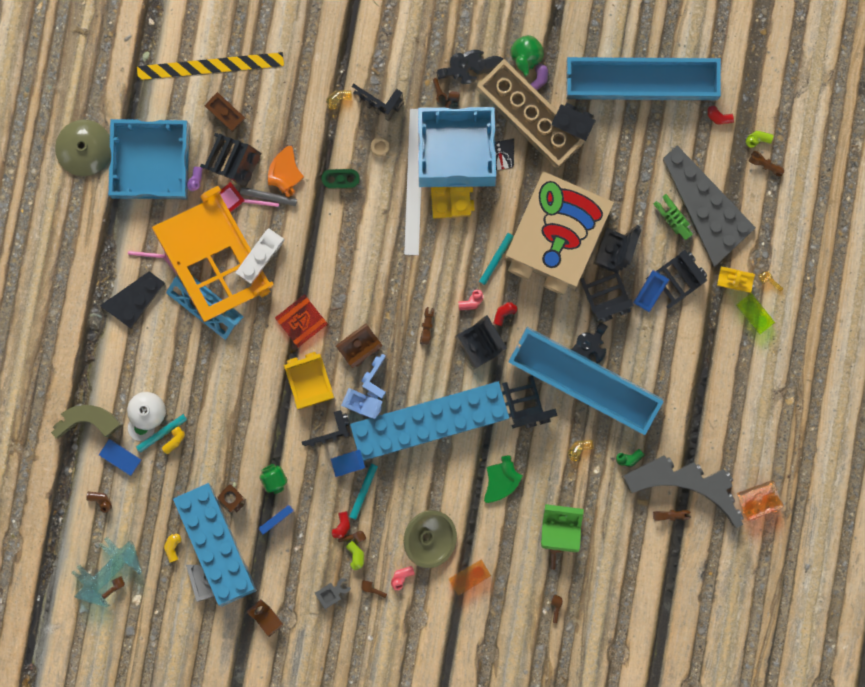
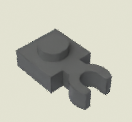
[315,578,351,609]

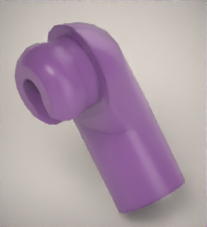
[530,64,548,91]
[187,167,203,191]

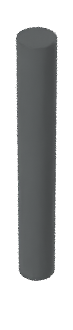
[240,187,297,206]

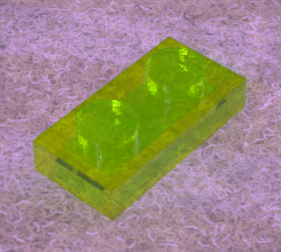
[736,293,775,335]

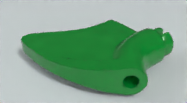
[484,455,523,503]

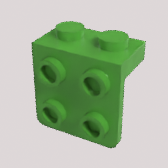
[541,504,584,552]

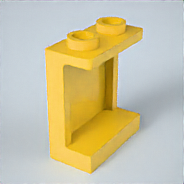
[283,352,335,410]

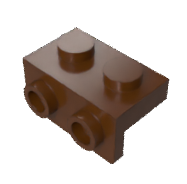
[336,323,383,368]

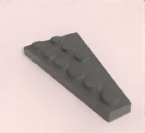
[663,145,756,267]

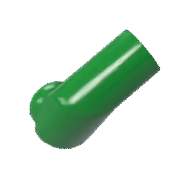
[616,449,645,467]

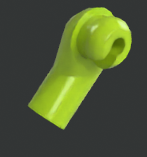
[746,131,774,148]
[346,541,364,570]

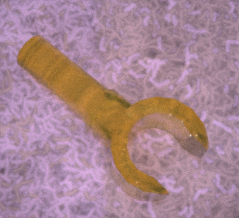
[758,271,783,292]

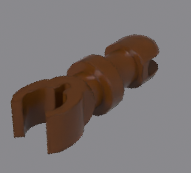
[748,151,785,177]
[420,307,434,345]
[653,510,691,521]

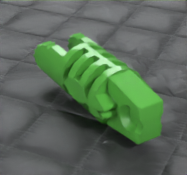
[653,194,693,240]

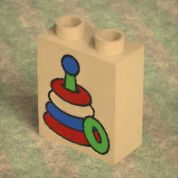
[504,171,614,295]

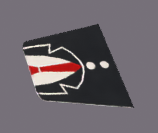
[495,138,514,170]

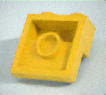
[431,187,475,219]

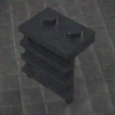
[351,83,404,121]
[200,133,262,187]
[593,225,641,274]
[645,250,708,309]
[580,273,634,323]
[455,315,507,369]
[502,376,558,429]
[301,410,350,448]

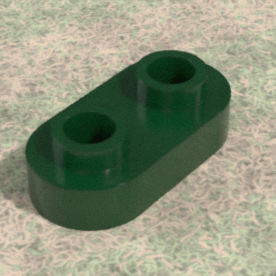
[322,169,360,189]

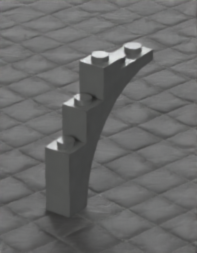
[622,455,744,528]

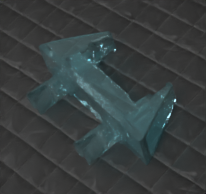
[72,536,142,607]

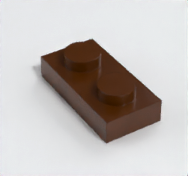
[204,92,246,132]

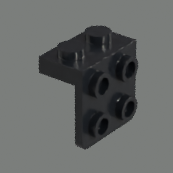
[551,102,596,141]

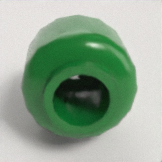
[259,464,288,494]

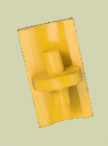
[717,266,755,293]

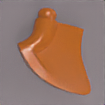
[268,146,304,197]

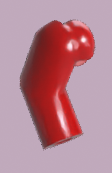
[707,106,734,125]
[493,302,518,326]
[331,511,350,539]

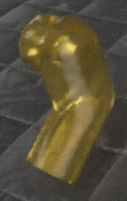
[326,90,352,109]
[568,440,593,461]

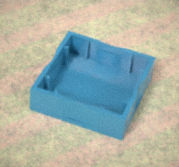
[418,107,496,187]
[108,119,190,200]

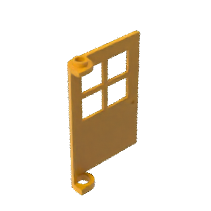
[152,186,274,322]

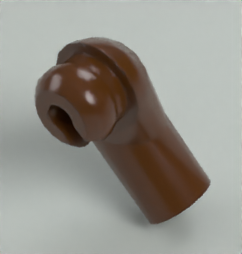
[86,491,112,513]

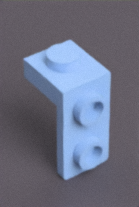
[361,354,386,399]
[341,388,382,419]

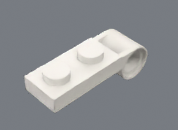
[235,228,285,284]

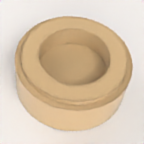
[371,137,390,157]

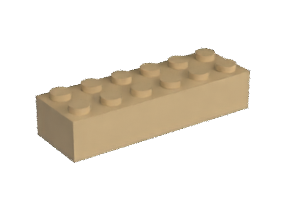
[477,59,585,169]

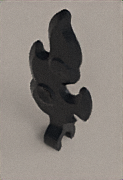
[436,50,503,84]
[571,322,608,364]

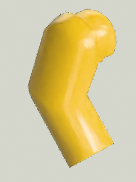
[162,427,185,454]
[164,534,182,563]

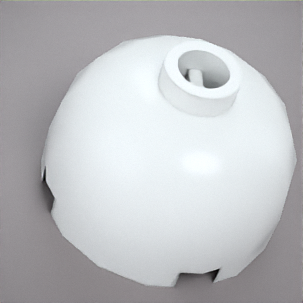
[127,392,166,430]

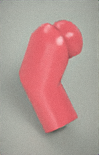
[458,290,484,311]
[391,566,415,591]

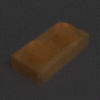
[449,559,491,596]

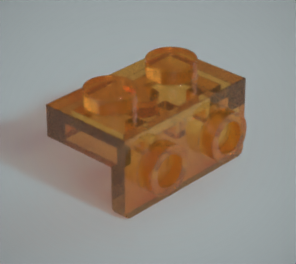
[737,480,784,520]

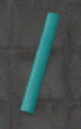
[479,233,514,285]
[136,414,188,453]
[349,463,378,520]

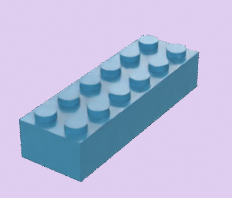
[173,483,257,607]

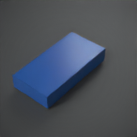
[633,270,669,313]
[99,439,142,476]
[331,450,365,477]
[259,505,295,534]

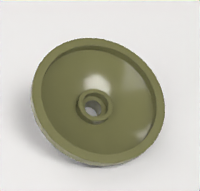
[55,120,111,177]
[403,510,457,568]

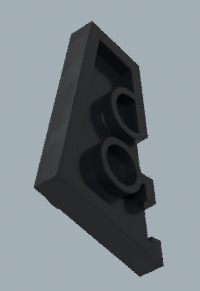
[100,271,165,329]

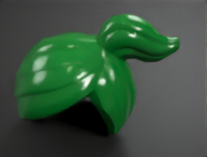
[510,35,544,76]

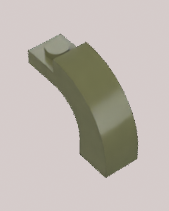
[51,405,122,439]

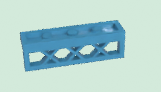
[166,275,244,340]

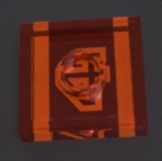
[275,294,329,348]

